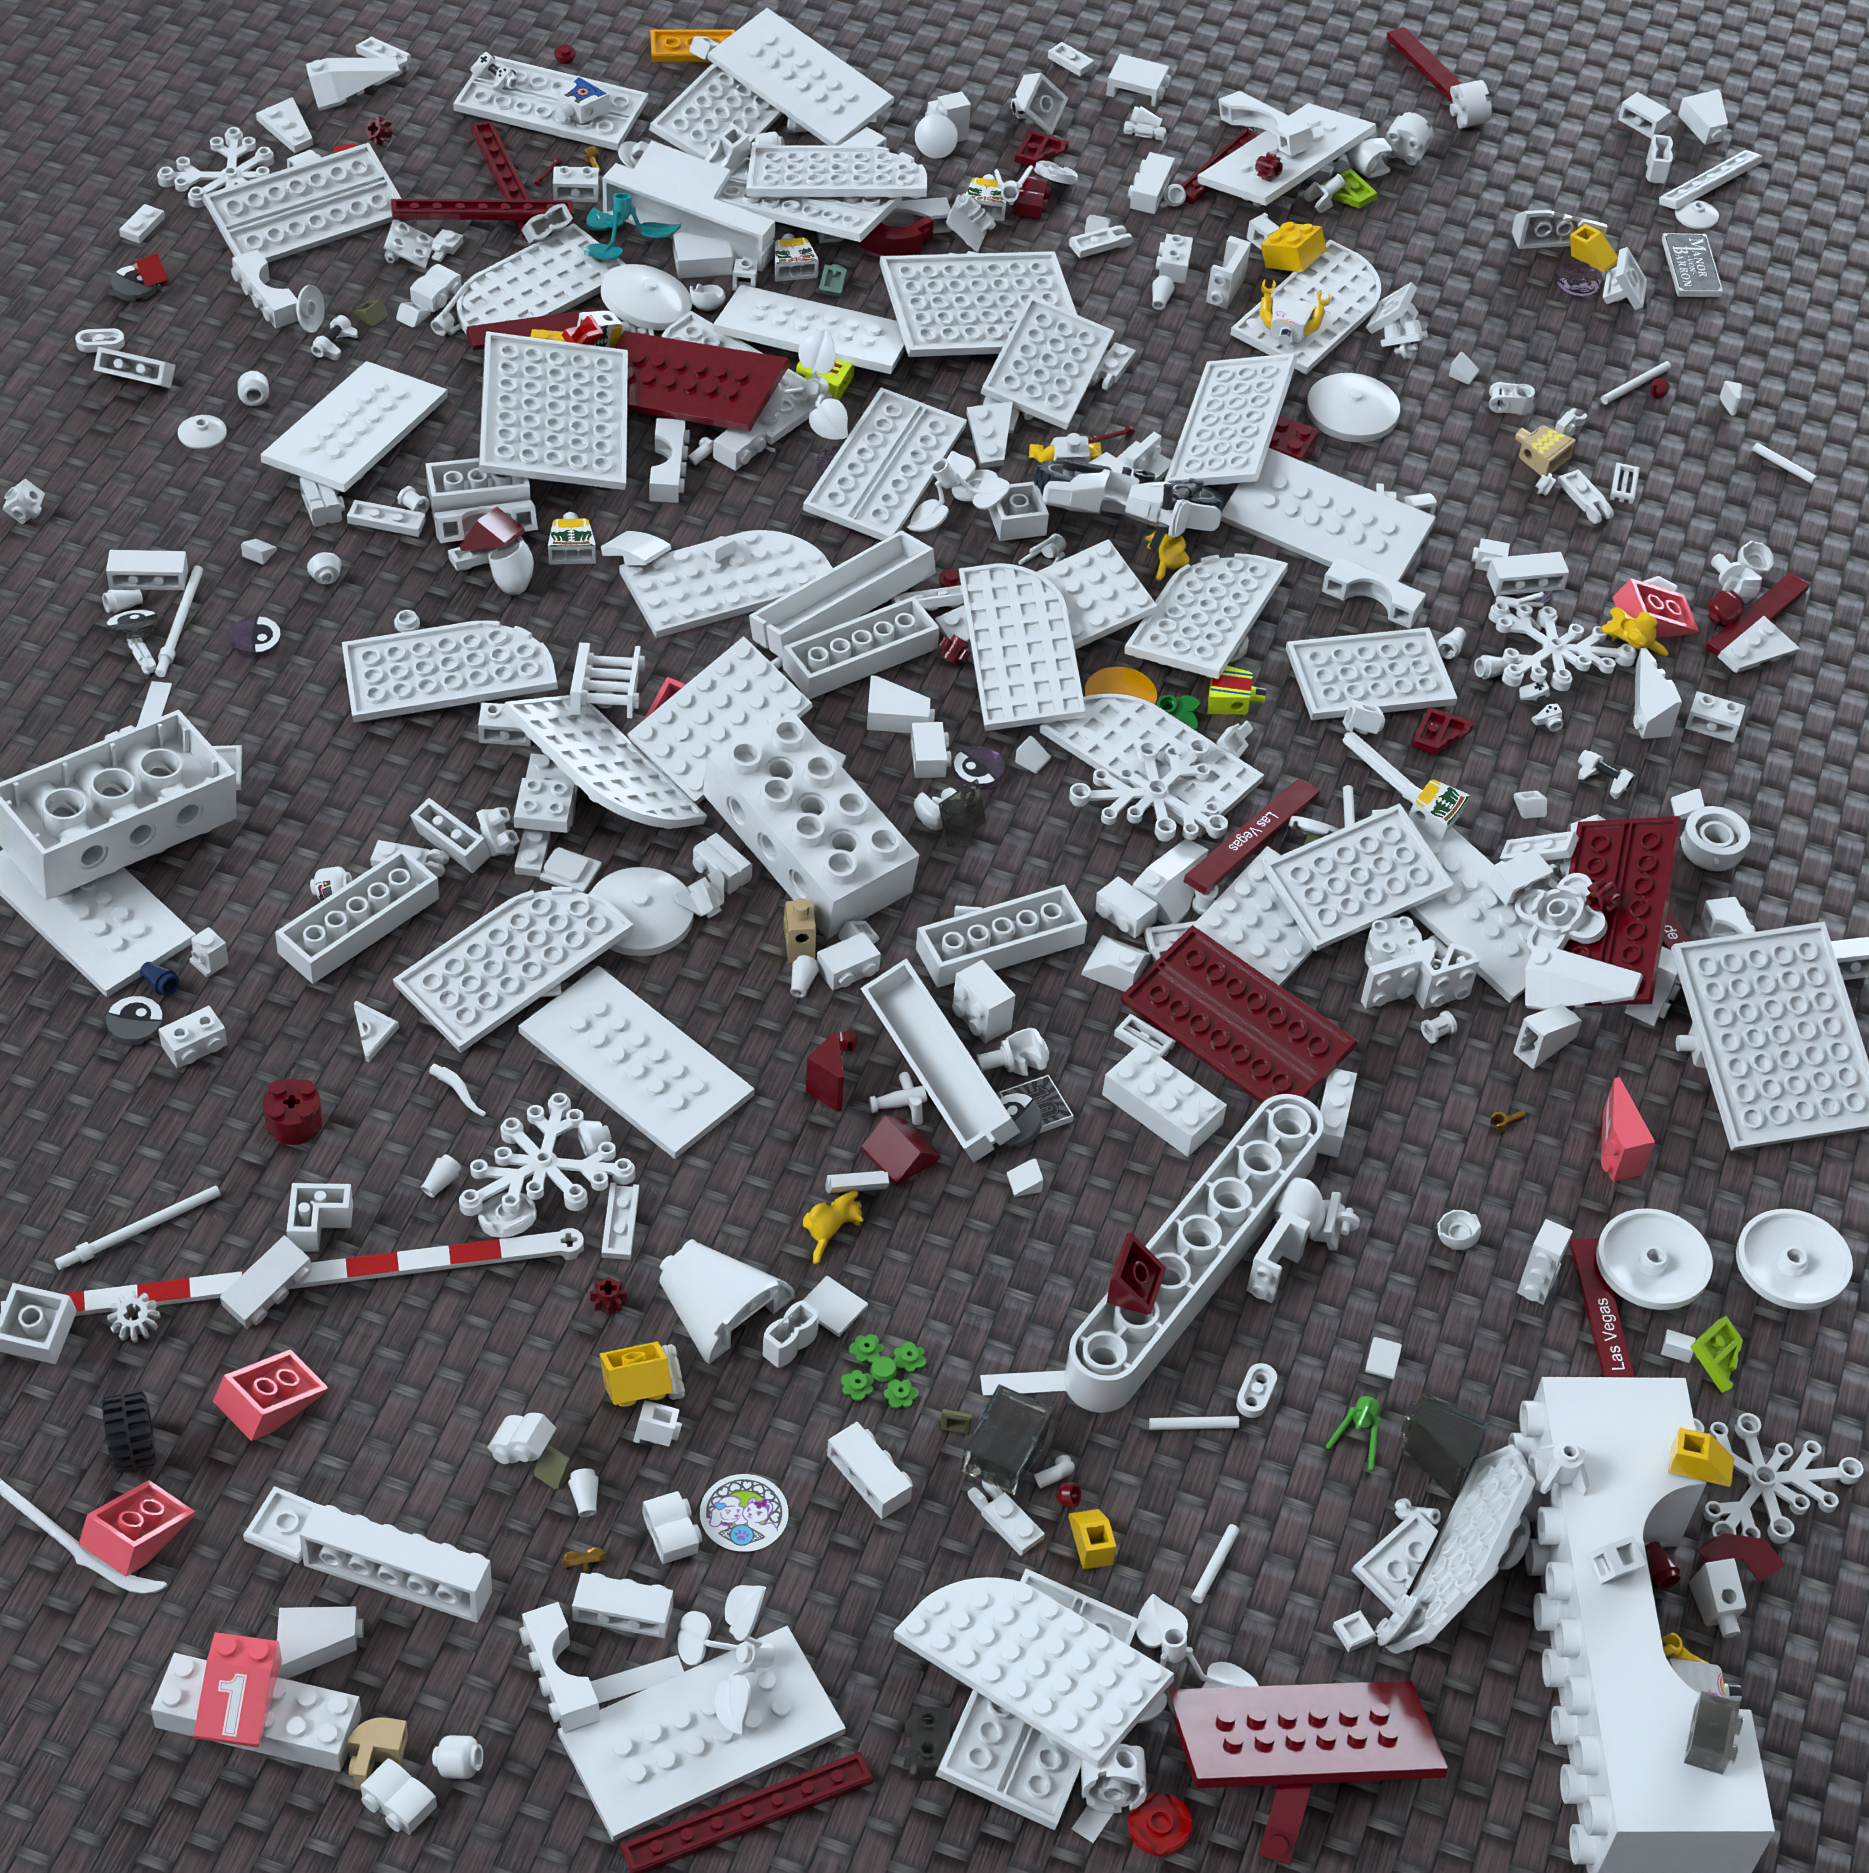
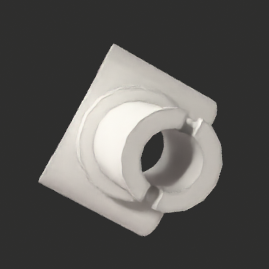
[1304,174,1347,213]

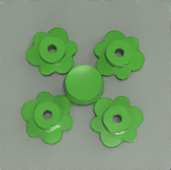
[841,1334,926,1409]

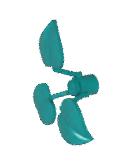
[584,193,681,260]

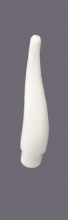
[429,1064,486,1117]

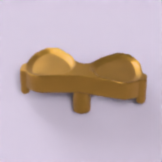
[562,1547,607,1571]

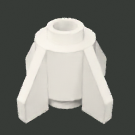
[673,869,724,918]
[1535,1441,1590,1496]

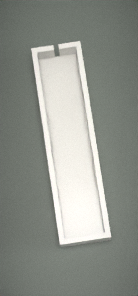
[603,163,775,272]
[749,530,936,659]
[861,958,1020,1163]

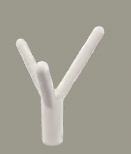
[1496,592,1544,631]

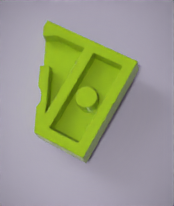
[1321,168,1377,209]
[1690,1316,1743,1393]

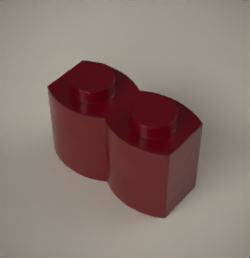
[1014,175,1052,219]

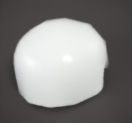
[690,284,725,311]
[1737,541,1774,576]
[1437,1210,1481,1250]

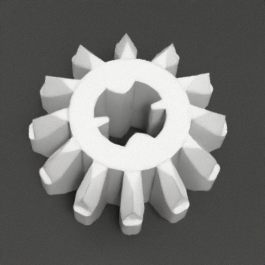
[107,1290,160,1343]

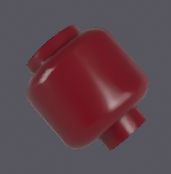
[1707,590,1744,626]

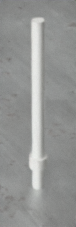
[155,566,203,677]
[55,1185,221,1270]

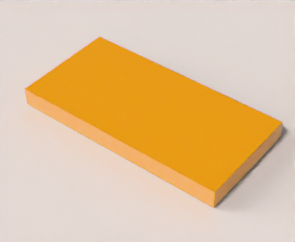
[650,30,735,62]

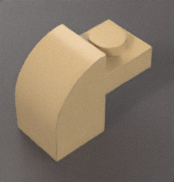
[348,1717,408,1790]

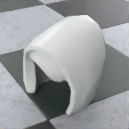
[1346,138,1392,179]
[488,541,534,595]
[1273,1177,1325,1239]

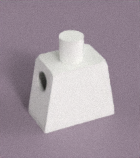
[1689,1558,1746,1638]

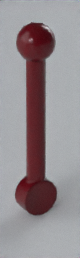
[534,157,562,186]
[1088,426,1135,443]

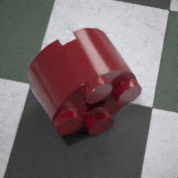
[263,1079,323,1145]

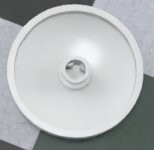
[601,264,692,330]
[1306,373,1400,442]
[591,867,694,956]
[1596,1209,1713,1310]
[1736,1209,1853,1310]

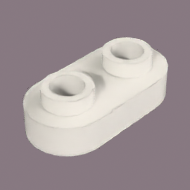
[76,329,125,353]
[1236,1363,1277,1418]

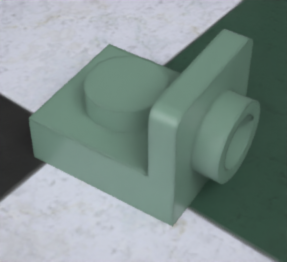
[819,264,848,297]

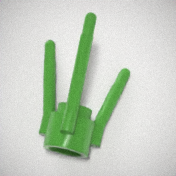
[1326,1396,1381,1471]

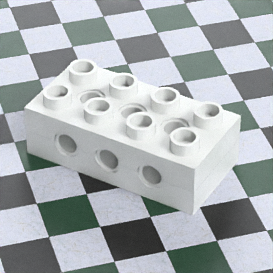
[0,710,236,900]
[703,712,919,939]

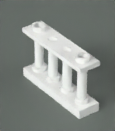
[570,643,645,718]

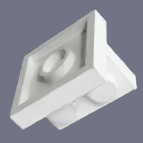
[1603,247,1647,310]
[1366,282,1419,335]
[1117,432,1172,482]

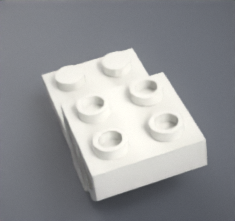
[514,753,579,833]
[1361,939,1480,1010]

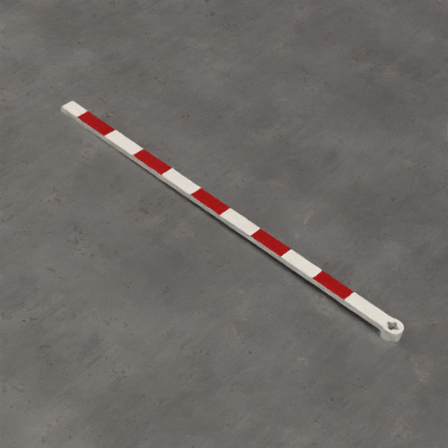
[1,1228,584,1316]

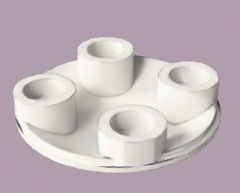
[915,114,958,159]
[1374,1593,1418,1646]

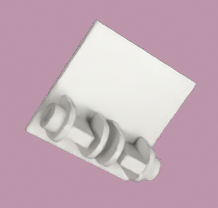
[946,193,996,253]
[384,220,434,269]

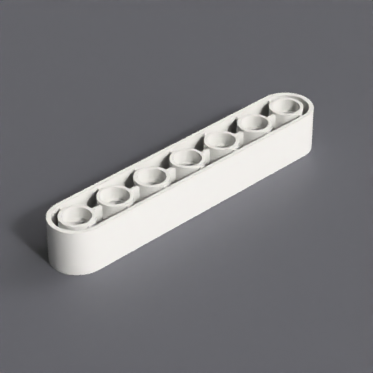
[1064,1094,1324,1413]

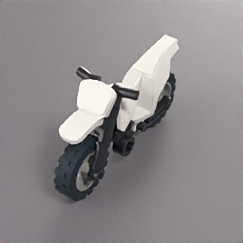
[1034,459,1225,550]

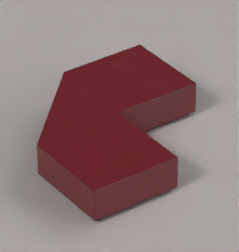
[1697,1532,1785,1583]

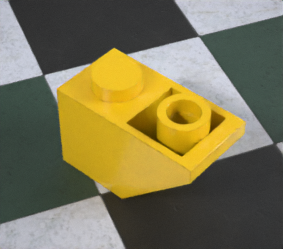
[1570,224,1618,273]
[1668,1427,1734,1487]
[1068,1509,1116,1570]

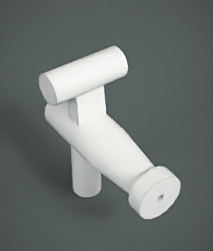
[869,1072,927,1125]

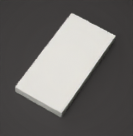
[634,140,731,199]

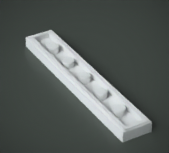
[1659,150,1762,210]

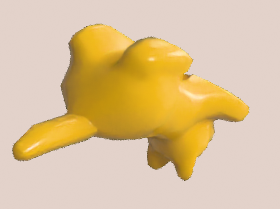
[1145,530,1190,581]
[1601,608,1668,656]
[803,1190,864,1265]

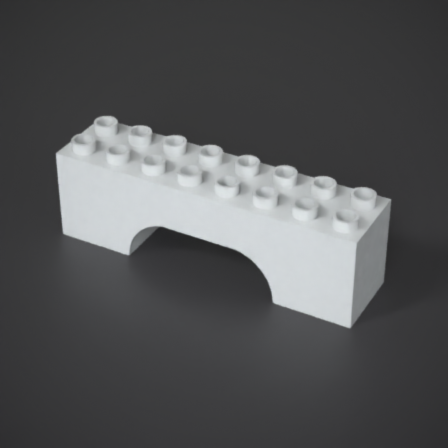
[1508,1377,1775,1873]

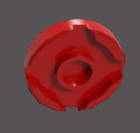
[1127,1792,1192,1857]

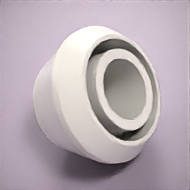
[307,552,341,584]
[577,1120,611,1157]

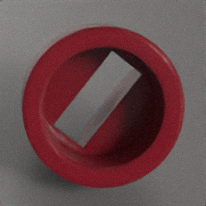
[1650,378,1670,399]
[838,1030,857,1052]
[1056,1482,1081,1507]

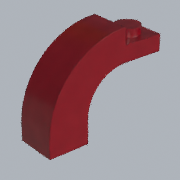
[853,216,934,256]
[1259,1784,1312,1865]

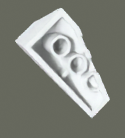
[306,58,400,111]
[1512,210,1607,249]
[1633,648,1682,739]
[1133,839,1208,925]
[1525,946,1643,1010]

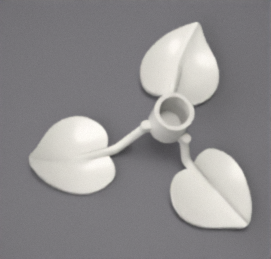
[760,329,848,440]
[907,451,1011,532]
[678,1585,775,1734]
[1136,1594,1259,1723]

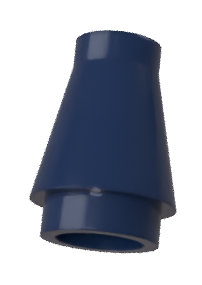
[140,962,179,996]

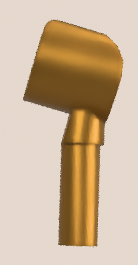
[584,146,601,174]
[1490,1111,1526,1133]

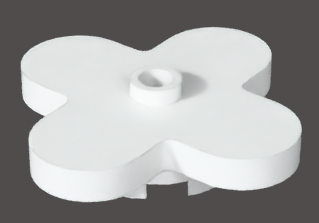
[1515,873,1607,953]

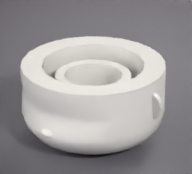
[1680,806,1751,871]

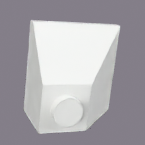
[1016,73,1068,135]
[1081,935,1152,992]

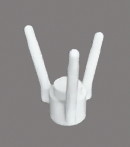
[994,165,1033,205]
[430,282,469,336]
[1018,533,1066,565]

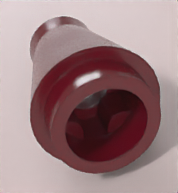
[1645,1541,1680,1589]

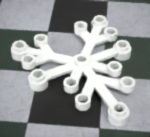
[157,127,274,208]
[1488,602,1637,691]
[1069,738,1228,842]
[459,1093,635,1216]
[1693,1413,1863,1544]

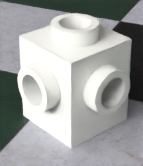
[3,479,45,524]

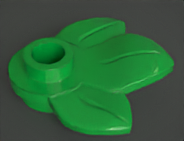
[1156,695,1201,730]

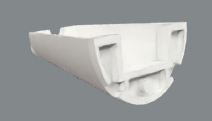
[659,1239,795,1364]

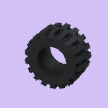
[102,1390,157,1473]

